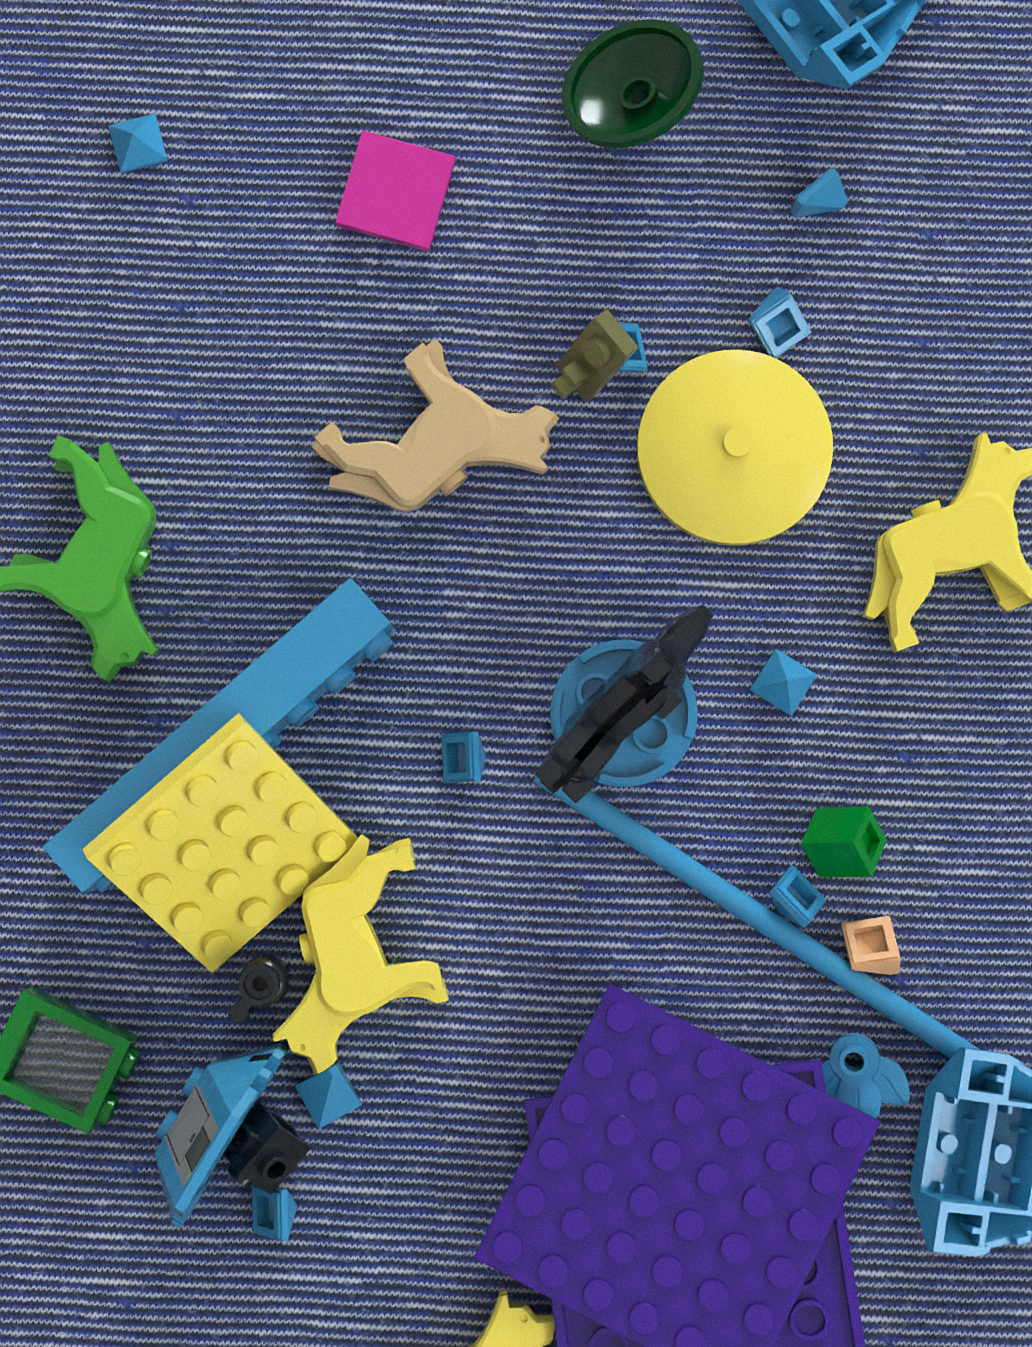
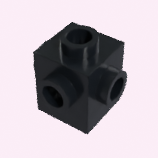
[223,1101,311,1194]

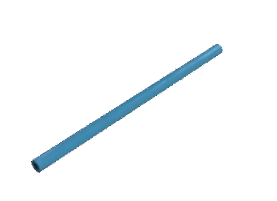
[533,776,979,1059]

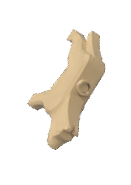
[312,339,559,513]

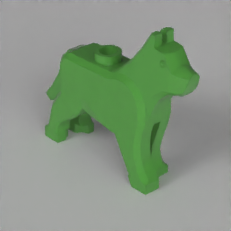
[0,435,159,683]

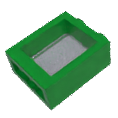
[0,987,141,1134]

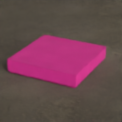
[335,130,456,252]

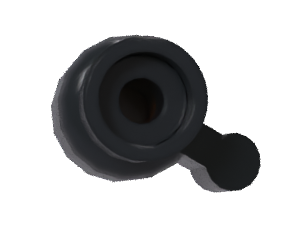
[228,955,291,1023]

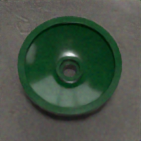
[562,19,704,148]

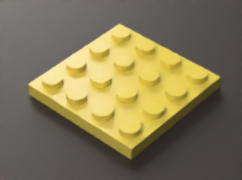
[82,713,358,973]

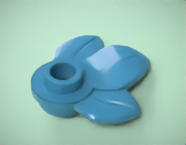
[822,1033,910,1118]

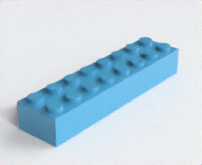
[42,577,396,893]

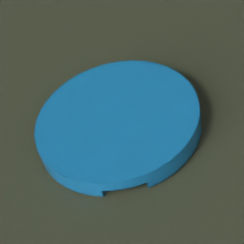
[550,640,698,787]

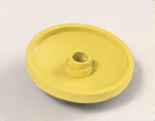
[637,350,833,546]

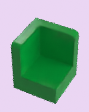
[801,806,887,877]

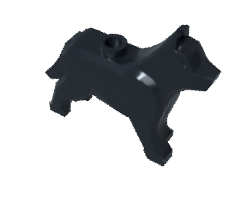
[535,605,713,803]

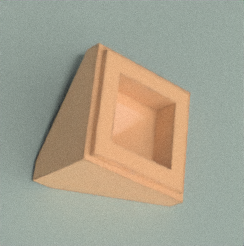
[841,916,901,975]

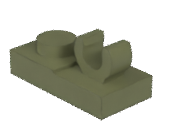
[551,309,639,402]

